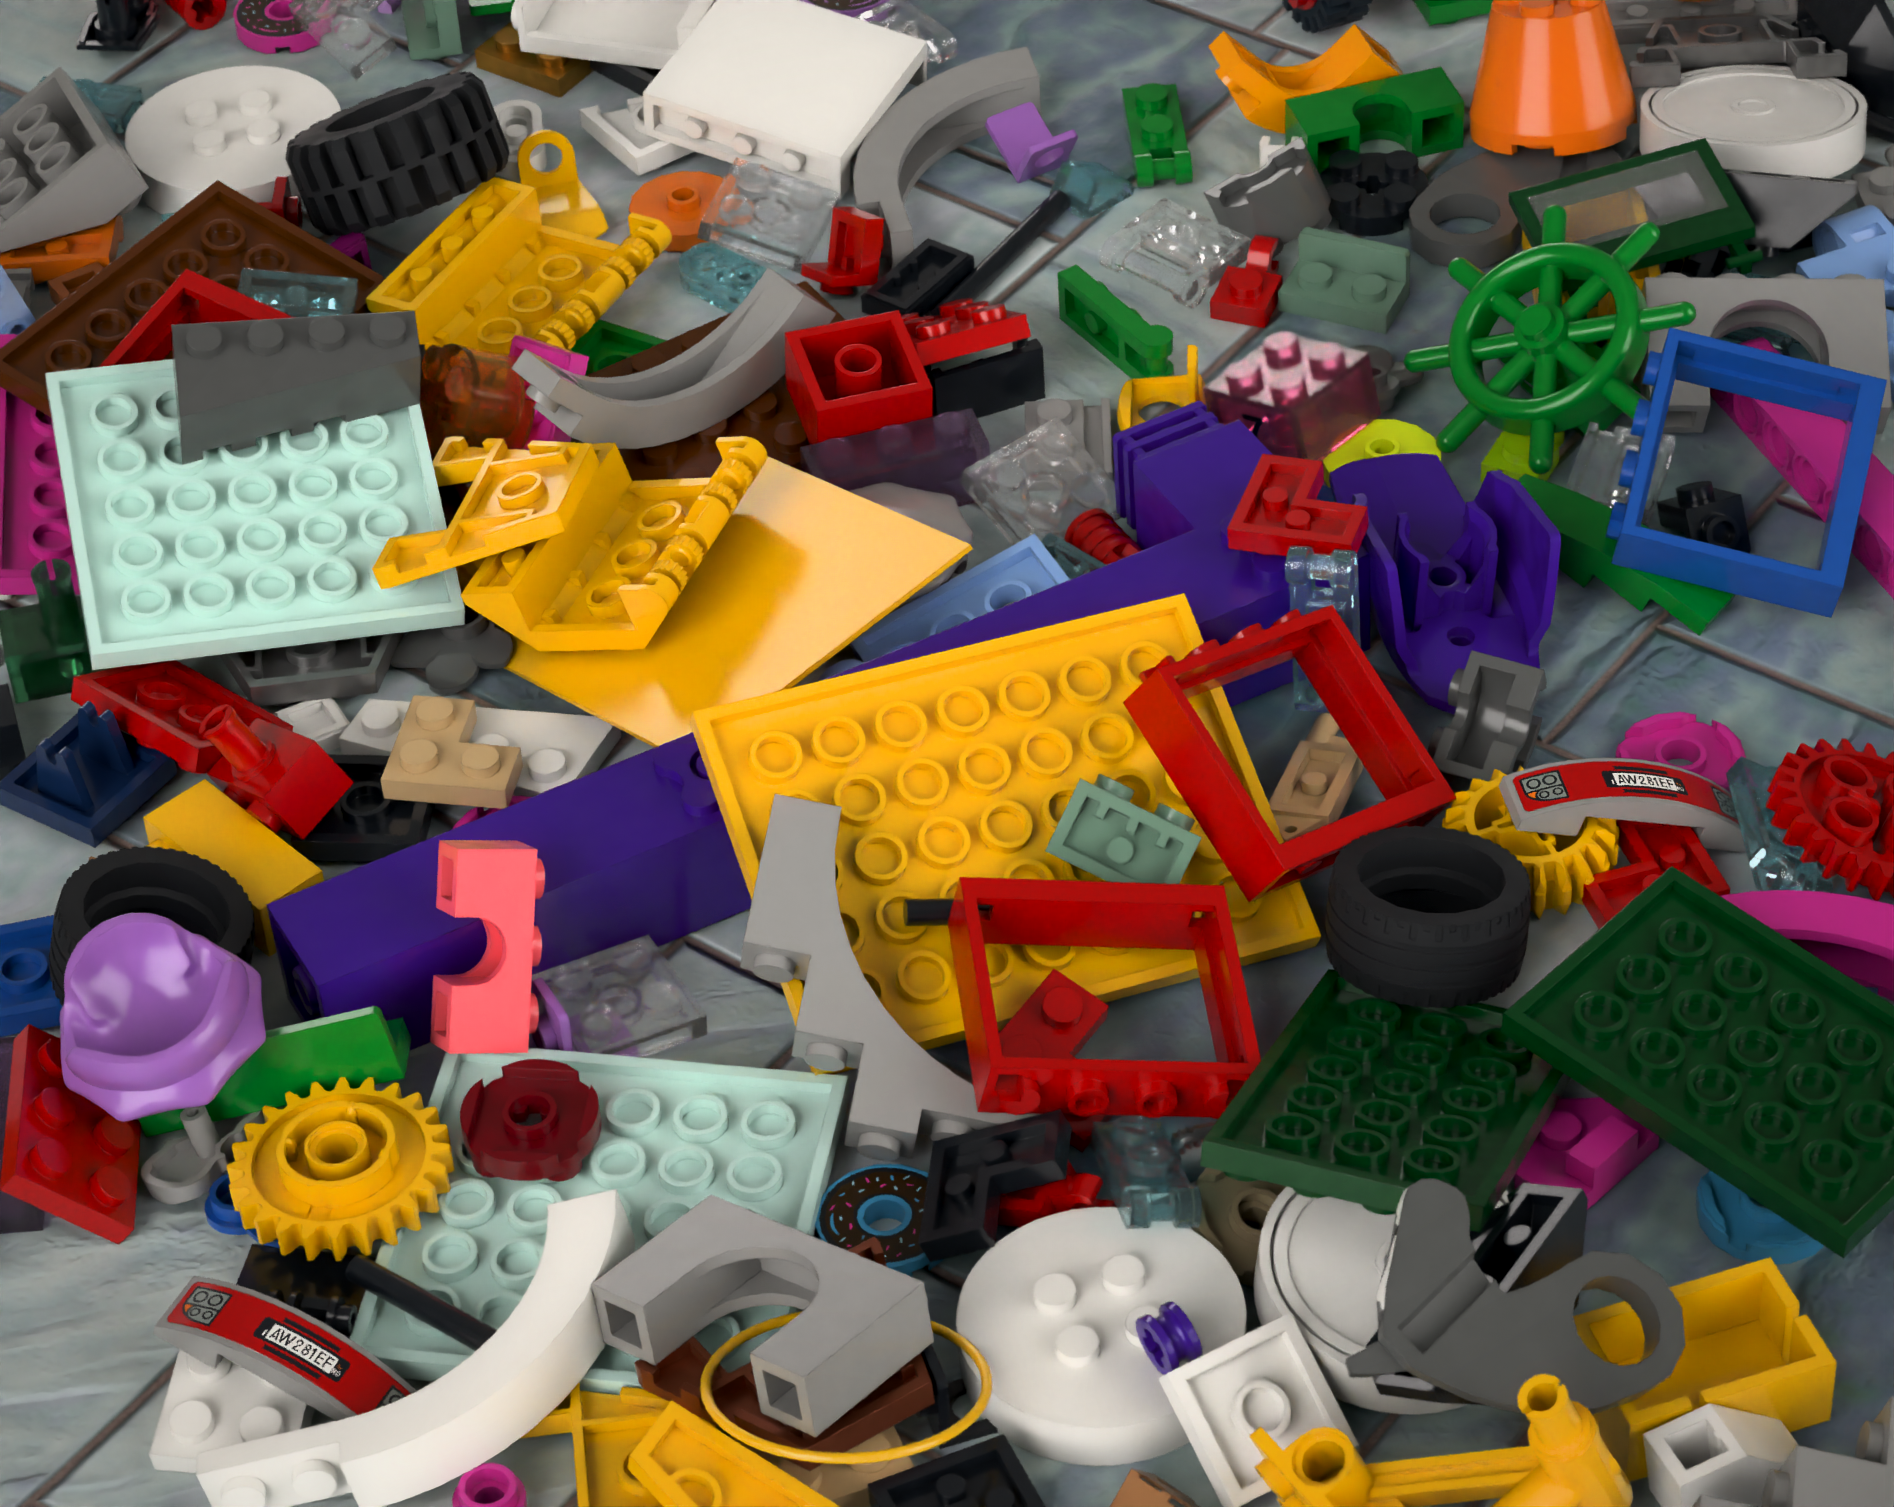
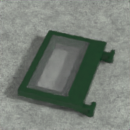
[1508,138,1763,319]

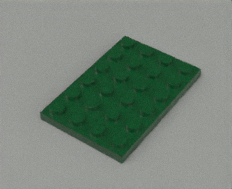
[1501,866,1894,1258]
[1200,969,1572,1232]

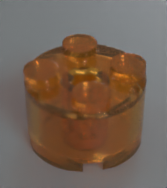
[420,344,535,460]

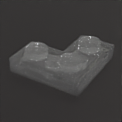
[288,0,397,80]

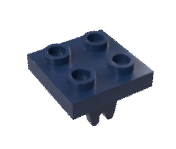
[0,701,178,848]

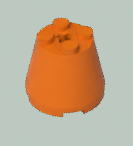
[1469,0,1637,157]

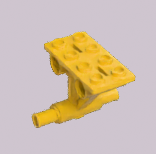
[1249,1374,1633,1507]

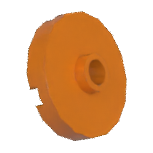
[629,171,741,252]

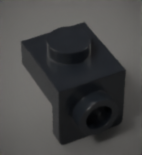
[1656,481,1751,553]

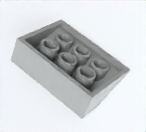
[0,66,149,253]

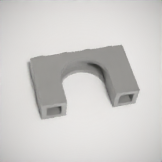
[1640,272,1892,434]
[591,1195,934,1437]

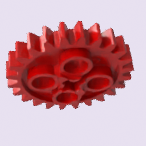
[1766,739,1894,901]

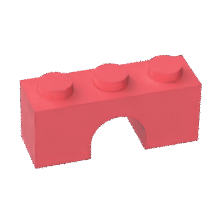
[430,840,545,1054]

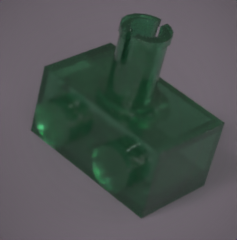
[0,559,111,704]

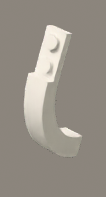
[196,1189,635,1507]

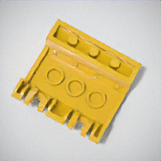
[366,177,672,389]
[460,436,767,651]

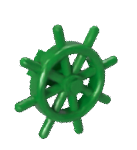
[1404,205,1696,474]

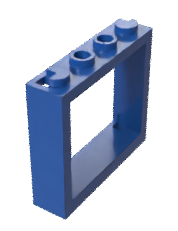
[1605,327,1887,618]

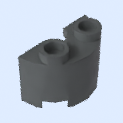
[1204,136,1332,258]
[1427,650,1547,782]

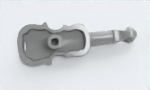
[140,1105,265,1205]

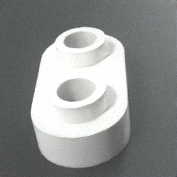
[493,100,547,182]

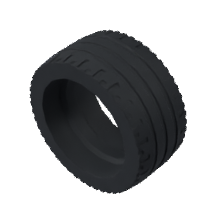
[1325,826,1531,1008]
[49,846,255,1007]

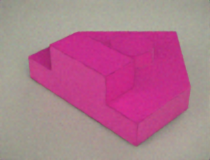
[1513,1097,1659,1210]

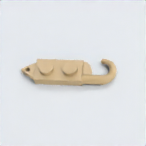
[1268,710,1363,842]

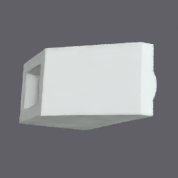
[1643,1403,1798,1507]

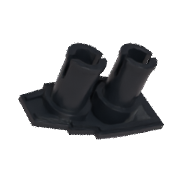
[76,0,161,51]

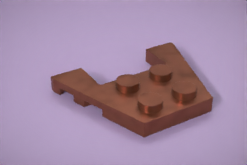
[634,1237,935,1471]

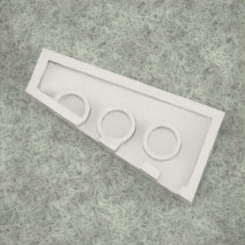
[339,699,621,797]

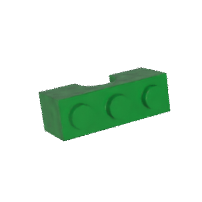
[1285,66,1464,174]

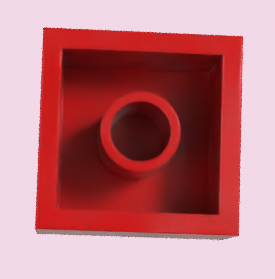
[785,310,933,463]

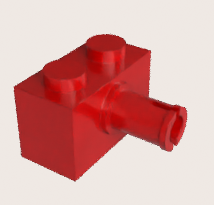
[199,704,354,840]

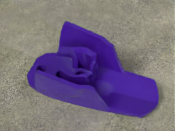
[1329,453,1561,714]

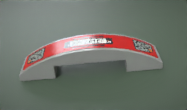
[1499,758,1758,853]
[153,1276,416,1421]

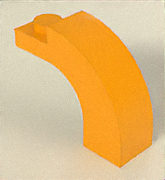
[1208,24,1403,134]

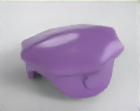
[59,913,266,1122]

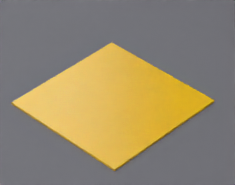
[503,456,973,747]

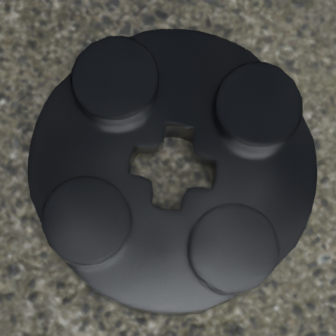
[1320,149,1429,236]

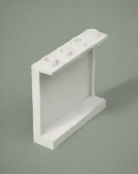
[511,0,717,70]
[643,0,927,200]

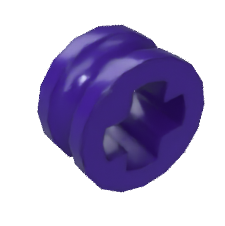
[1136,1301,1203,1375]

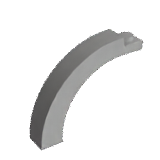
[853,47,1041,270]
[511,268,836,449]

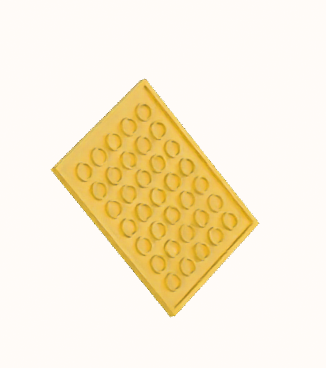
[690,593,1321,1076]

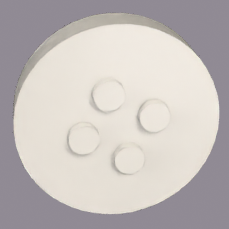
[1639,65,1867,178]
[125,66,341,218]
[1253,1186,1509,1414]
[956,1207,1247,1466]

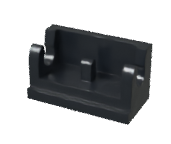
[923,338,1045,430]

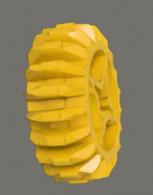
[1442,765,1619,919]

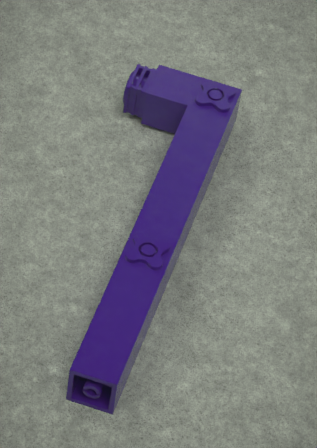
[266,401,1370,1051]

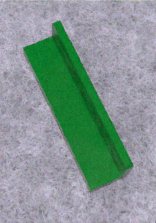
[138,1006,411,1137]

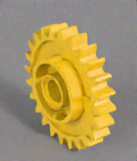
[227,1077,455,1261]

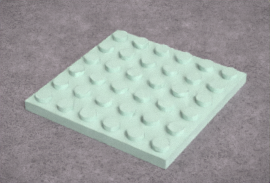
[45,359,465,670]
[350,1047,850,1395]

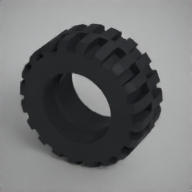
[285,71,510,236]

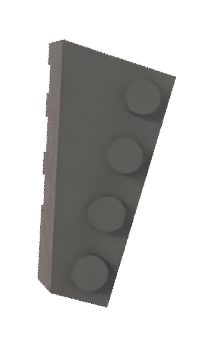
[171,311,421,465]

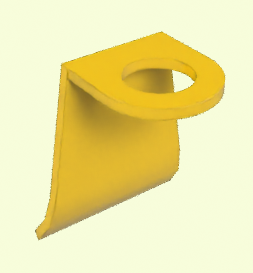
[517,130,608,239]

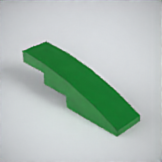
[1518,473,1736,636]

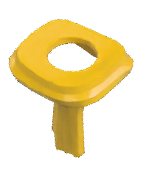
[1117,345,1206,431]

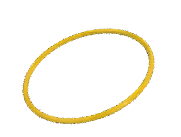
[700,1311,992,1464]

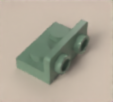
[401,0,463,60]
[1278,227,1410,334]
[1045,773,1202,884]

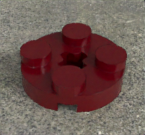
[460,1059,602,1182]

